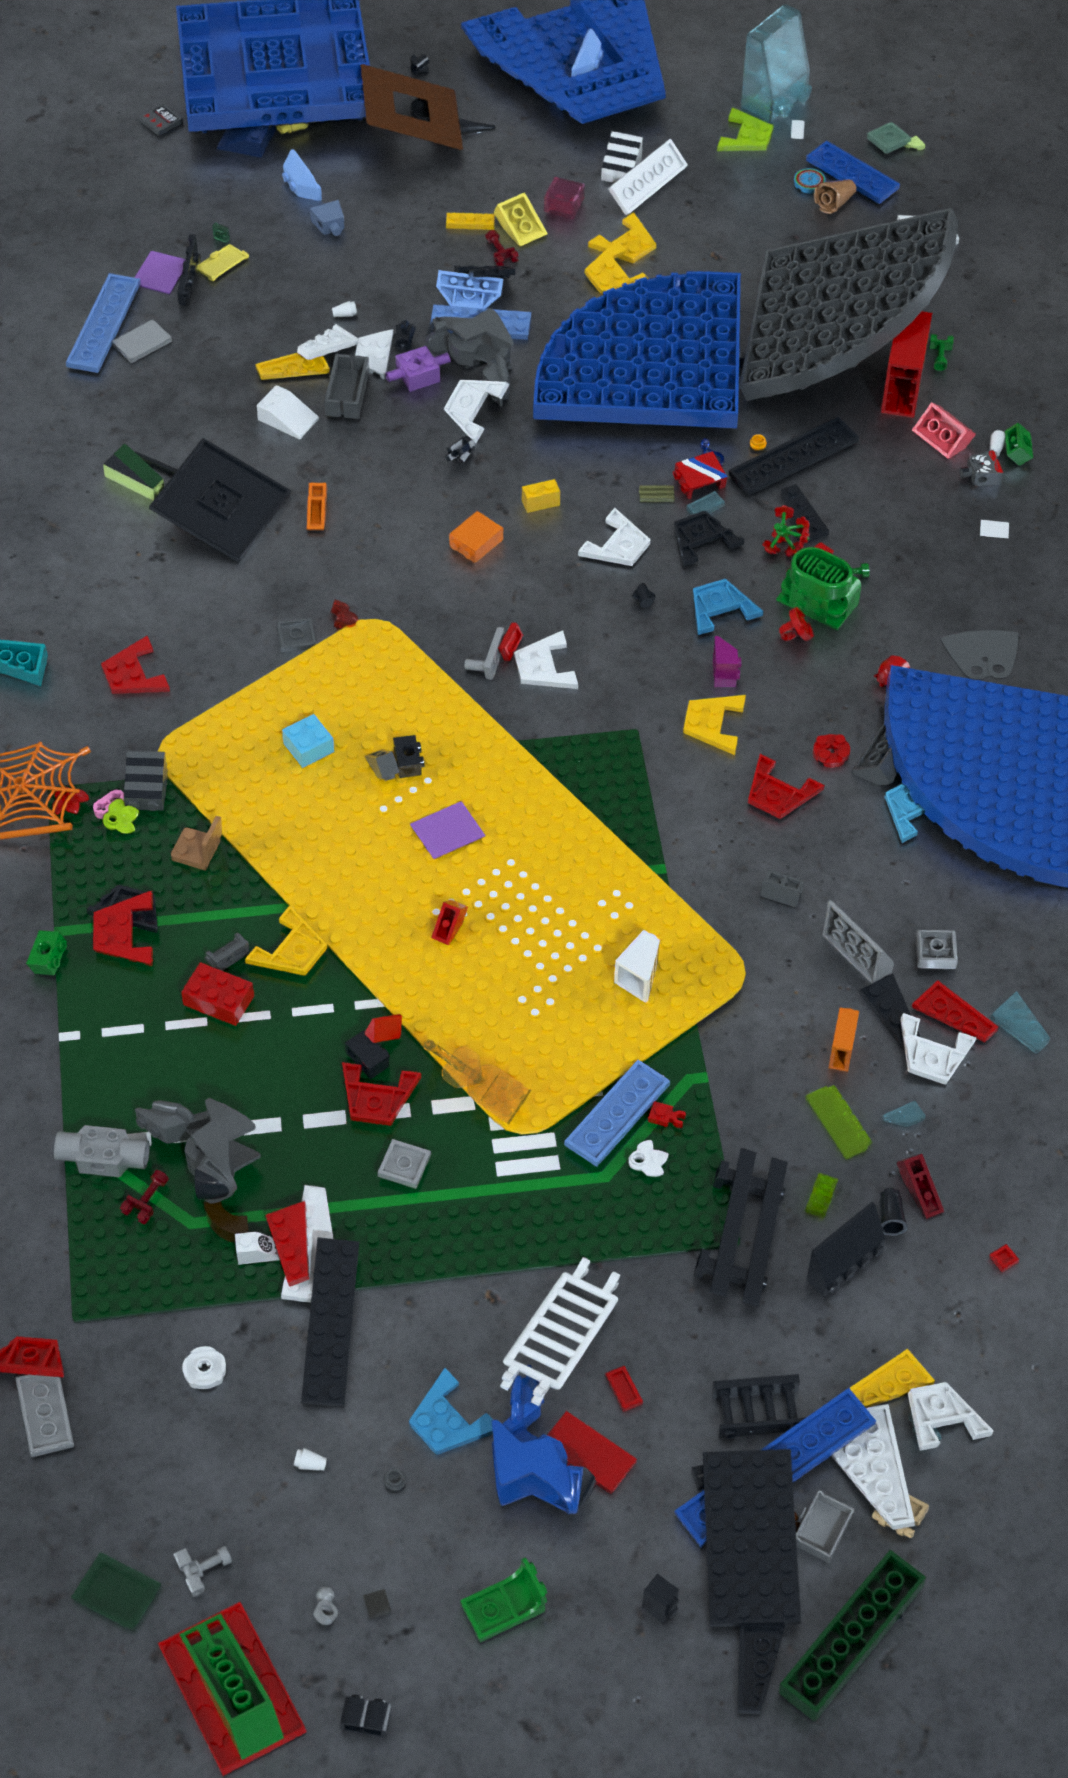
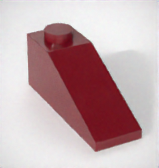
[896,1154,945,1219]

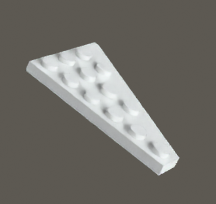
[831,1404,915,1530]

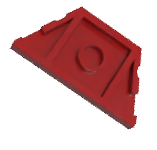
[0,1336,64,1378]

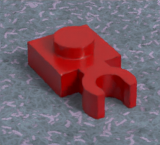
[648,1101,686,1128]

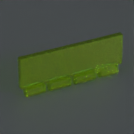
[805,1085,872,1160]

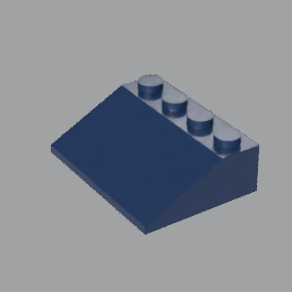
[217,125,276,158]

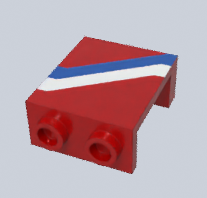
[673,451,727,499]

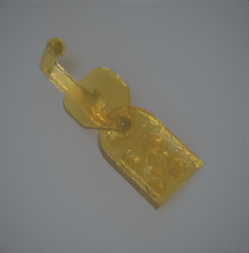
[423,1039,532,1124]

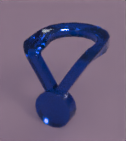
[700,438,724,466]

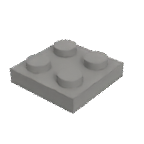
[378,1139,431,1189]

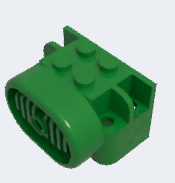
[776,547,861,630]

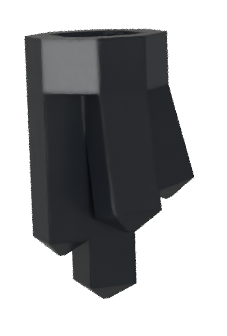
[393,320,416,351]
[444,436,475,463]

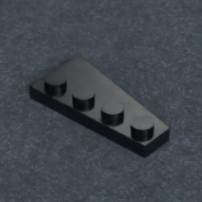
[781,484,829,542]
[860,973,920,1051]

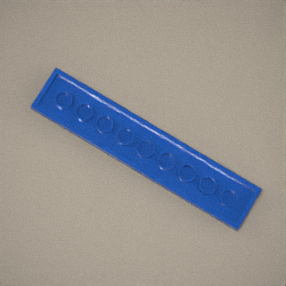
[674,1388,876,1548]

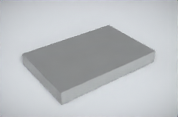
[112,319,172,363]

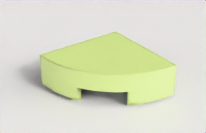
[905,136,925,150]

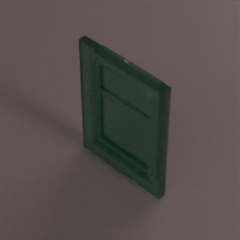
[71,1552,161,1631]

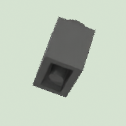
[365,749,400,781]

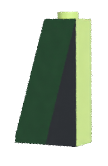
[103,444,164,501]

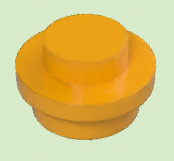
[749,434,767,450]

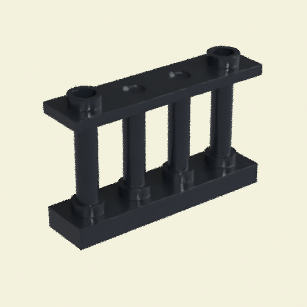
[712,1374,806,1439]

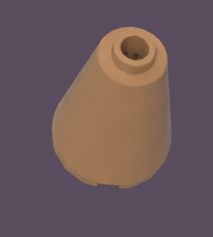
[814,179,856,214]

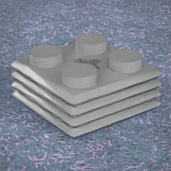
[915,930,958,969]

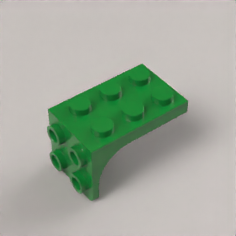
[460,1557,547,1642]

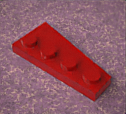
[912,980,998,1043]
[266,1201,309,1287]

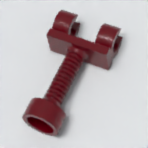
[485,230,519,266]
[120,1170,169,1225]

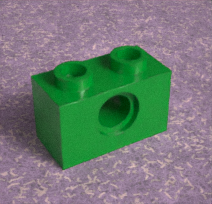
[1005,423,1033,466]
[26,930,67,976]

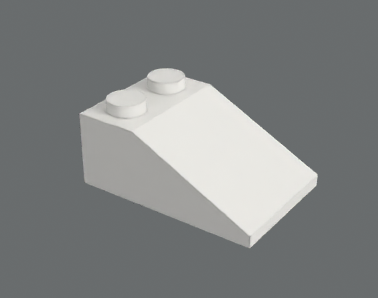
[257,385,319,440]

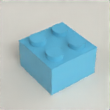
[282,714,334,768]

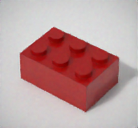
[181,962,254,1026]

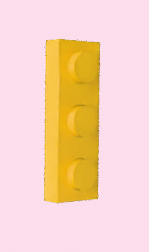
[446,213,495,230]

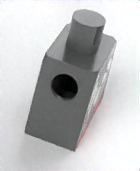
[960,450,1004,486]

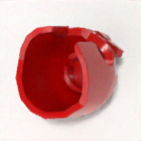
[874,655,911,687]

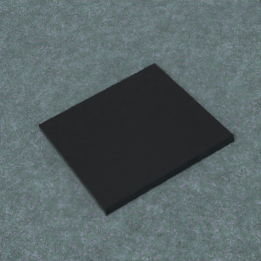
[149,438,291,563]

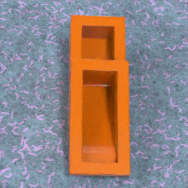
[307,483,327,531]

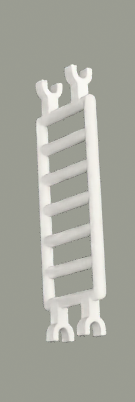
[500,1257,620,1406]

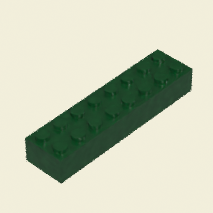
[778,1550,926,1722]

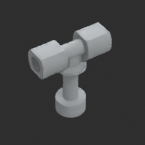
[174,1546,232,1597]

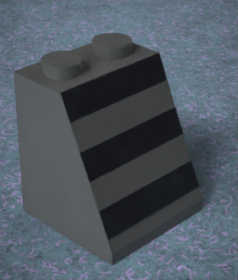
[124,751,168,811]

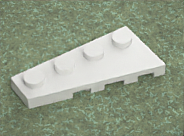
[297,324,358,360]

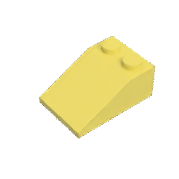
[493,192,548,247]

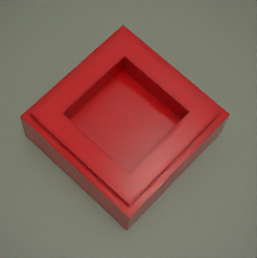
[989,1244,1019,1273]

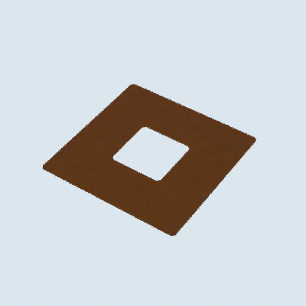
[361,64,463,150]

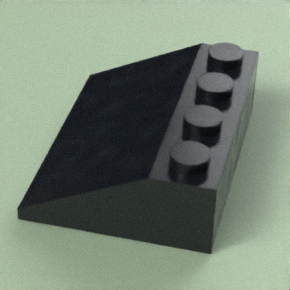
[806,1202,886,1297]

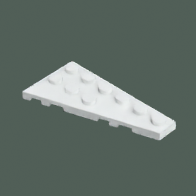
[281,1185,333,1303]

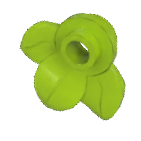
[103,799,139,834]

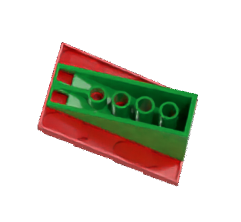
[158,1602,307,1776]

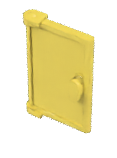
[197,244,249,282]

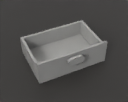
[796,1490,854,1563]

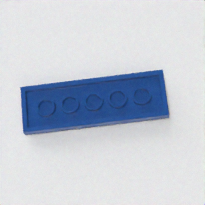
[806,141,900,204]

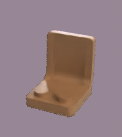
[171,816,222,870]

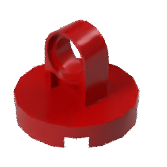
[779,607,814,641]

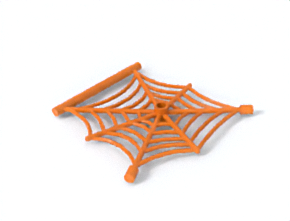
[0,742,91,840]

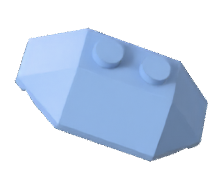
[571,29,603,77]
[282,149,322,201]
[436,270,503,309]

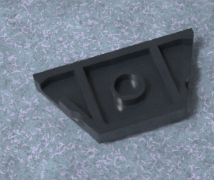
[87,884,158,933]

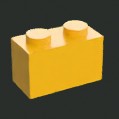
[522,479,560,513]

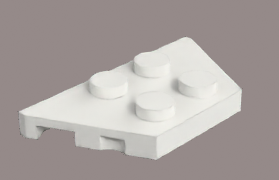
[355,329,394,379]

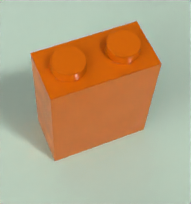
[449,511,503,563]
[828,1007,859,1072]

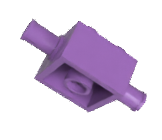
[385,346,451,392]

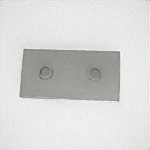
[15,1375,74,1458]

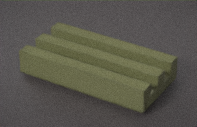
[639,485,674,502]

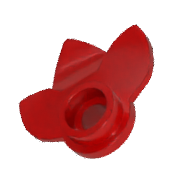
[52,787,89,815]

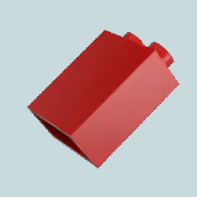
[881,311,932,418]

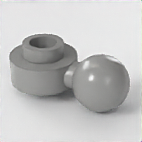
[313,1586,338,1625]

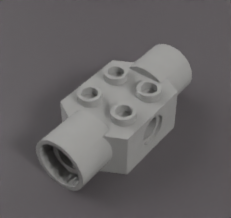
[54,1125,150,1177]

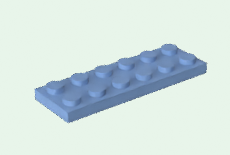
[430,305,531,340]
[564,1060,670,1167]

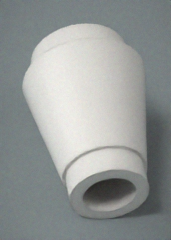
[332,301,357,317]
[990,430,1006,457]
[293,1448,327,1471]

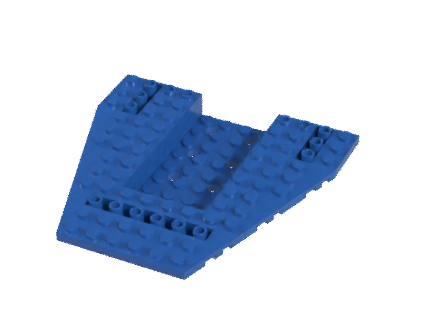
[461,0,666,124]

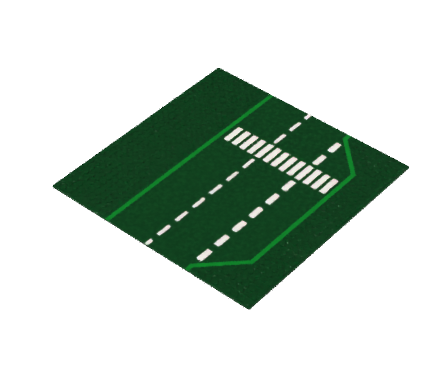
[47,729,740,1322]

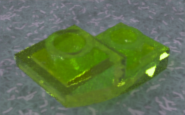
[805,1173,838,1218]

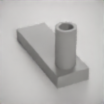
[465,627,506,680]

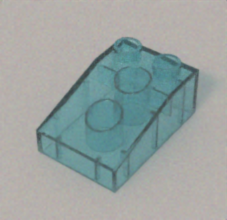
[741,4,812,125]

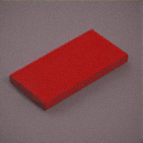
[547,1411,637,1495]

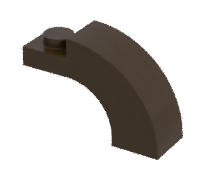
[204,1201,249,1243]

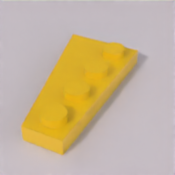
[255,353,330,380]
[850,1349,935,1408]

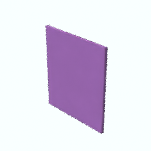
[134,251,186,294]
[410,801,485,859]

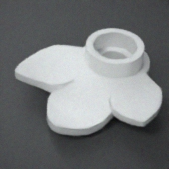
[628,1140,668,1177]

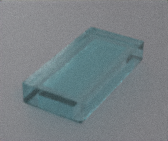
[686,491,725,515]

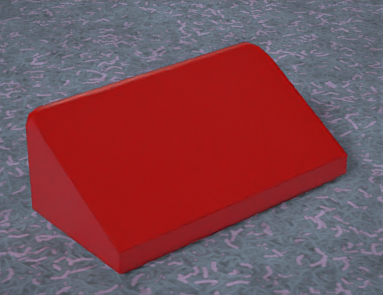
[364,1014,402,1043]

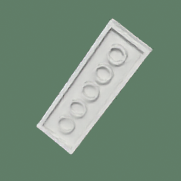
[608,139,688,215]

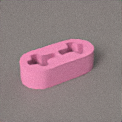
[93,790,125,819]

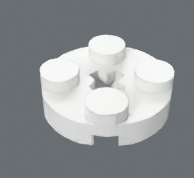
[183,1346,226,1389]

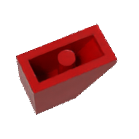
[431,900,468,945]

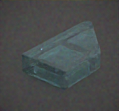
[883,1101,926,1127]

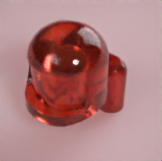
[330,599,358,629]

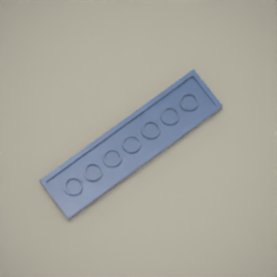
[66,273,141,373]

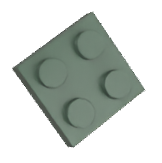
[867,122,911,154]

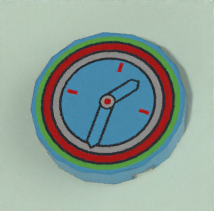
[794,168,826,194]

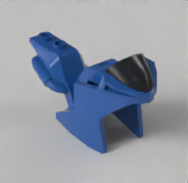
[491,1365,597,1515]

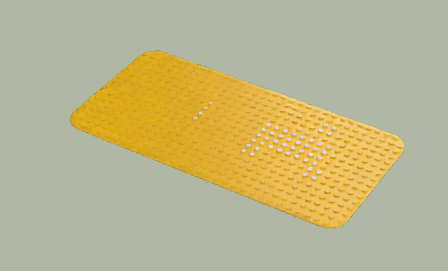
[158,619,746,1134]

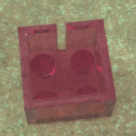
[544,177,585,219]

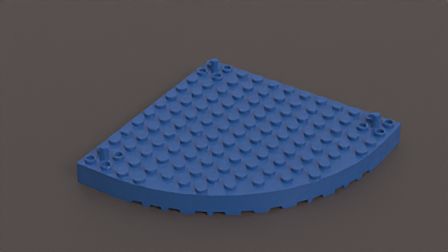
[533,271,741,428]
[884,665,1068,888]

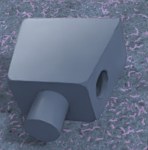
[310,200,344,236]

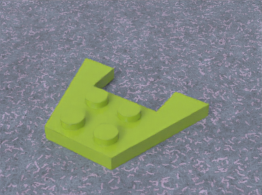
[717,107,774,151]

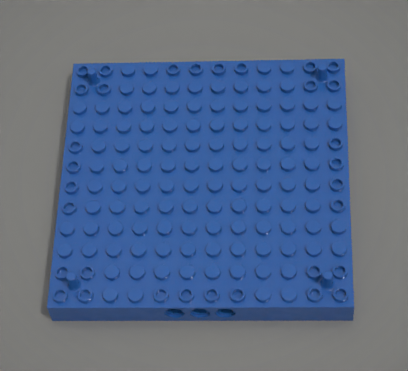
[176,0,370,133]

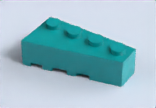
[0,640,48,686]

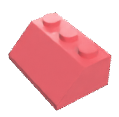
[912,402,976,459]

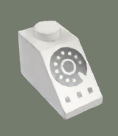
[235,1232,280,1265]

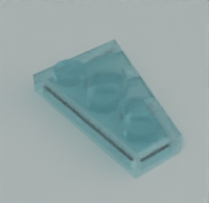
[991,991,1050,1054]

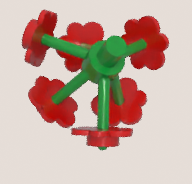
[762,505,810,557]

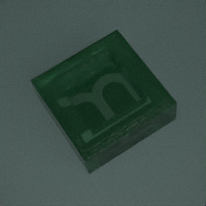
[212,223,230,243]

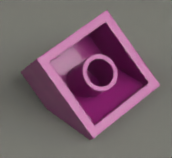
[713,636,741,687]

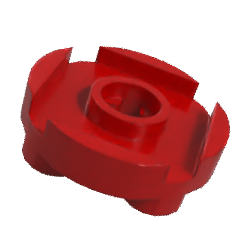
[813,734,850,768]

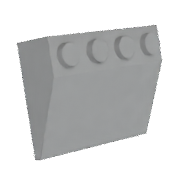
[822,900,894,983]

